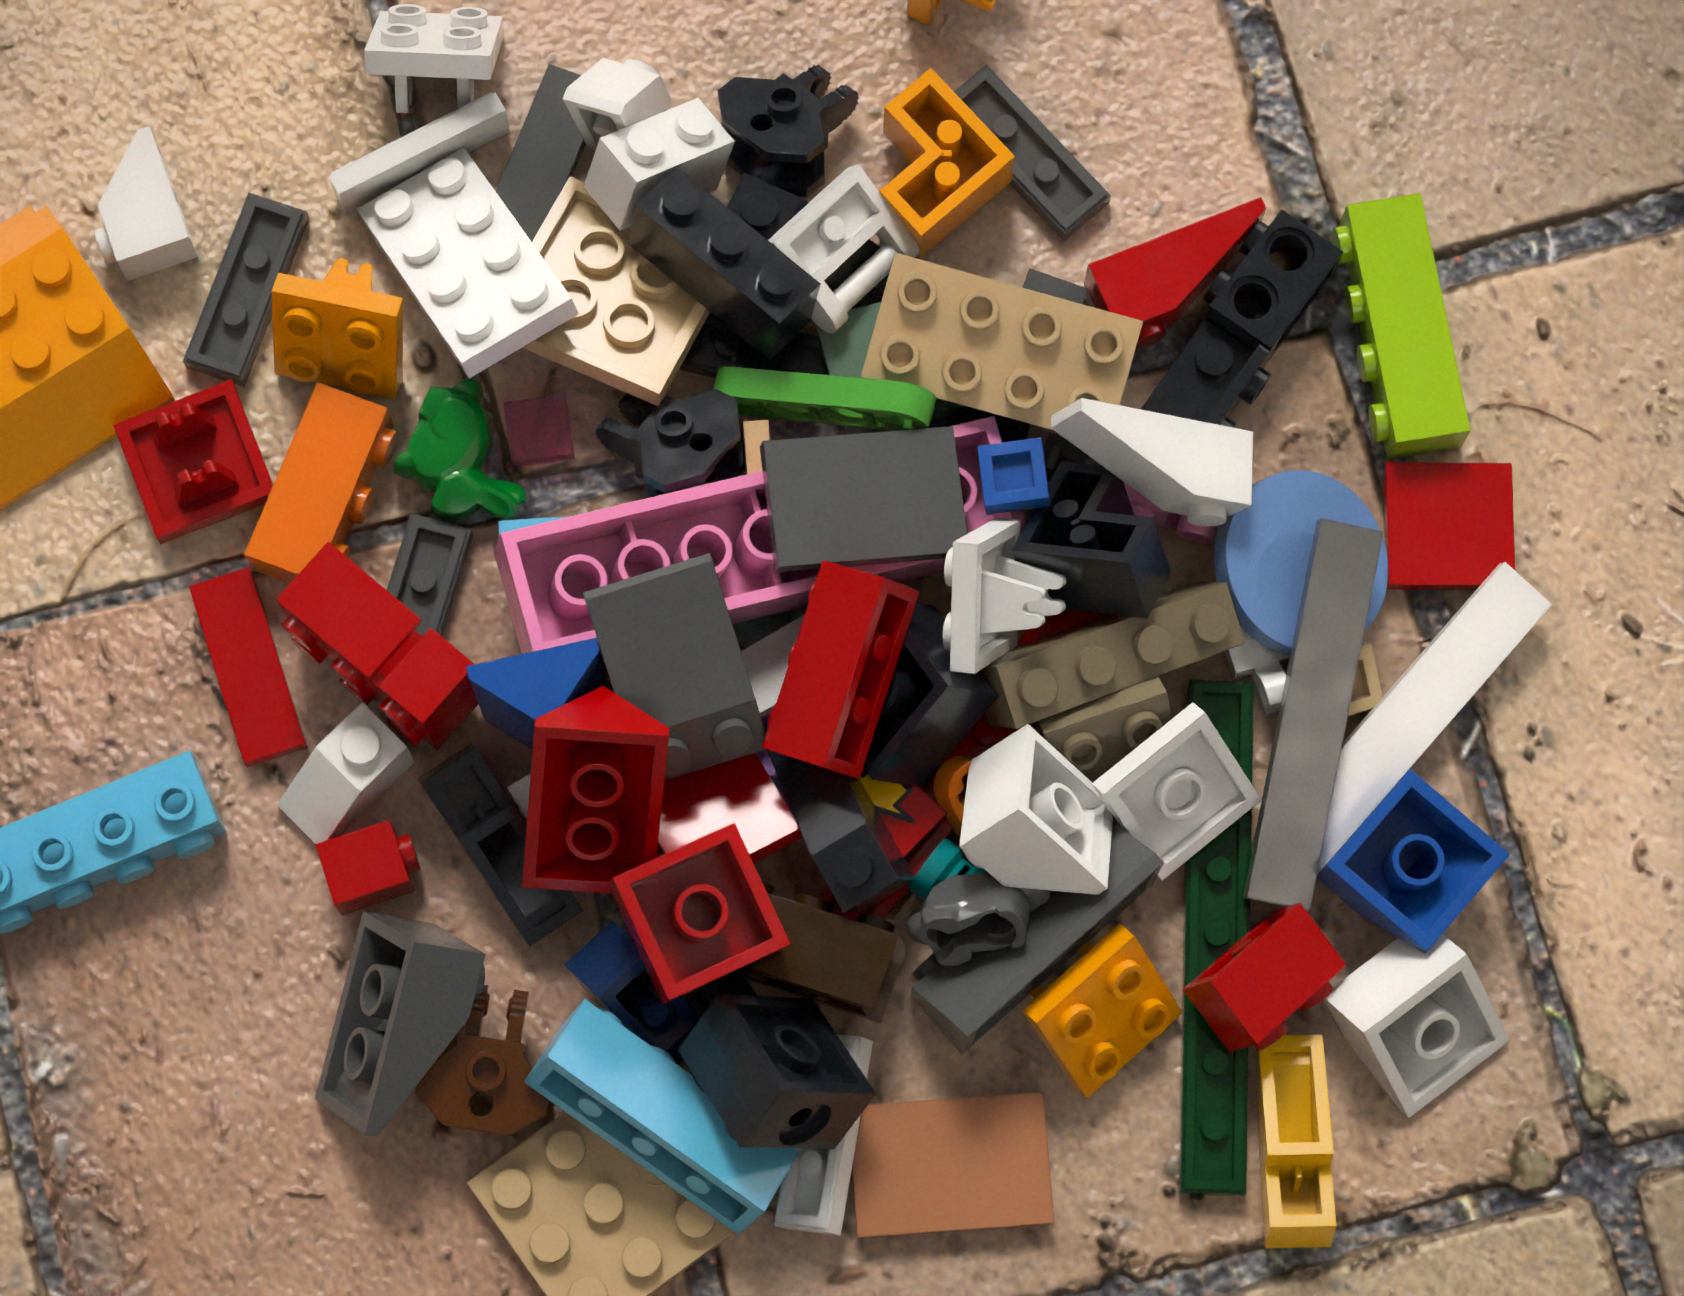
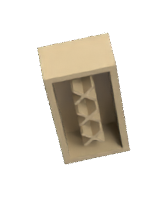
[861,252,1143,430]

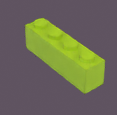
[1332,193,1471,460]

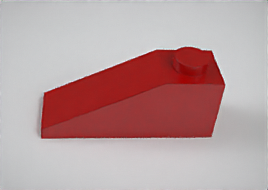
[1084,197,1266,349]

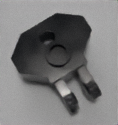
[718,65,859,197]
[595,389,744,498]

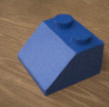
[1316,769,1510,953]

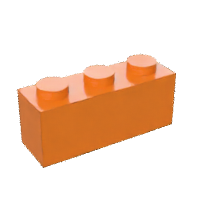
[244,382,398,584]

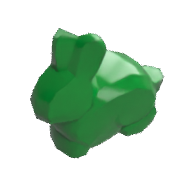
[394,378,526,520]

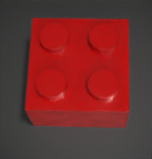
[608,822,791,1004]

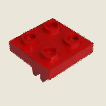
[113,379,273,545]

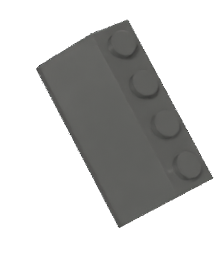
[910,822,1164,1054]

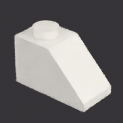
[562,58,672,151]
[94,125,198,282]
[277,702,415,844]

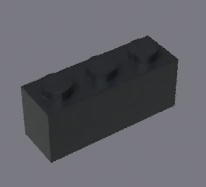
[628,167,821,361]

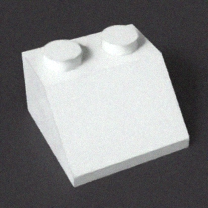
[959,724,1113,895]
[1324,934,1510,1118]

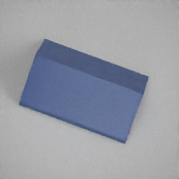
[466,638,608,750]

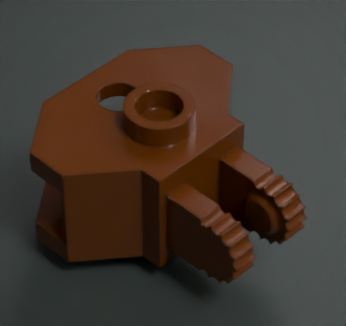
[415,985,550,1136]

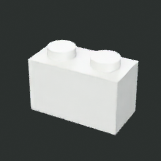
[584,98,735,231]

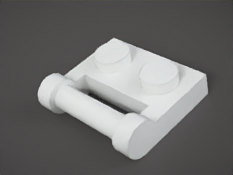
[768,164,920,334]

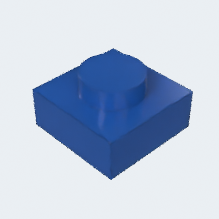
[977,437,1051,515]

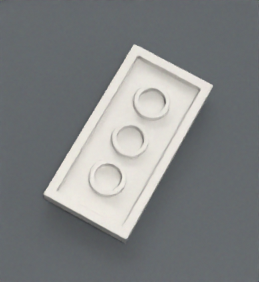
[357,147,579,379]

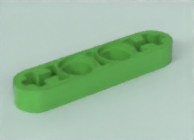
[713,367,937,431]

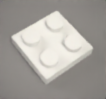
[1092,702,1262,881]

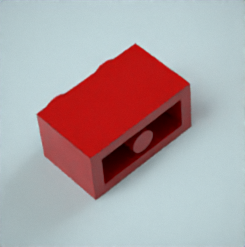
[1182,903,1346,1051]

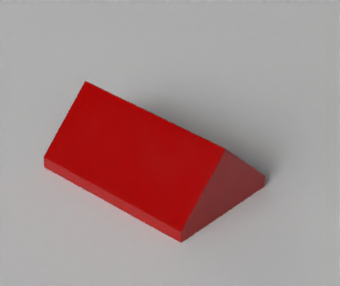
[522,686,669,893]

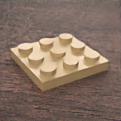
[522,176,710,407]
[466,1112,735,1296]

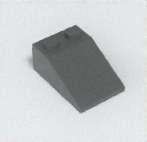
[583,553,766,781]
[315,911,486,1137]

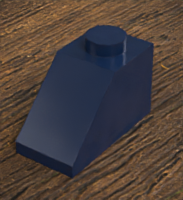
[564,921,699,1065]

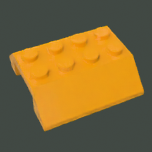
[0,205,175,510]

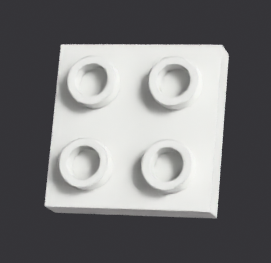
[364,4,503,113]
[943,518,1067,674]

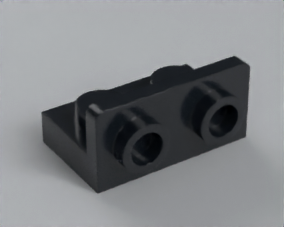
[1140,319,1272,428]

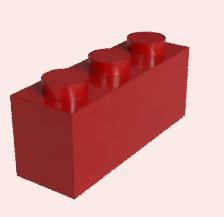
[762,560,920,779]

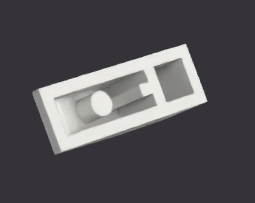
[1051,398,1253,526]

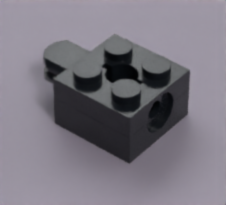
[678,972,876,1149]

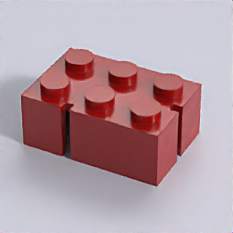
[276,541,478,751]

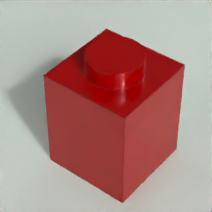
[315,820,421,916]

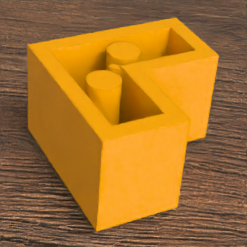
[879,68,1015,259]

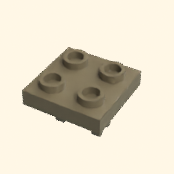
[1037,677,1172,783]

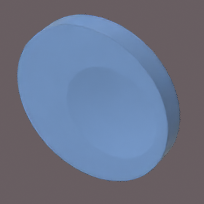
[1214,470,1388,655]

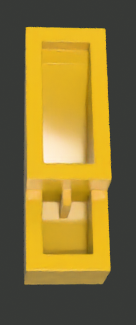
[1257,1034,1337,1248]

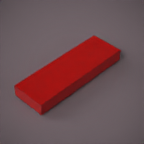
[189,567,308,768]

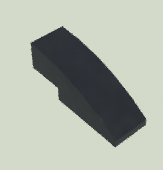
[417,744,584,947]

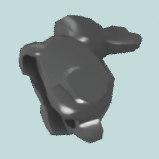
[907,874,1051,966]

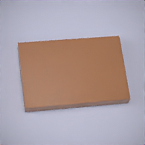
[852,1092,1054,1239]

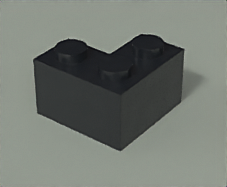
[1012,461,1171,619]

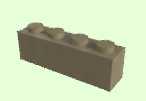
[981,581,1245,729]

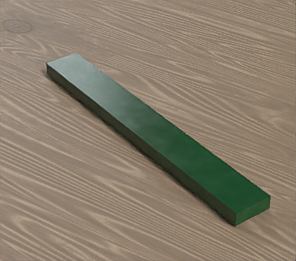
[1179,680,1254,1197]

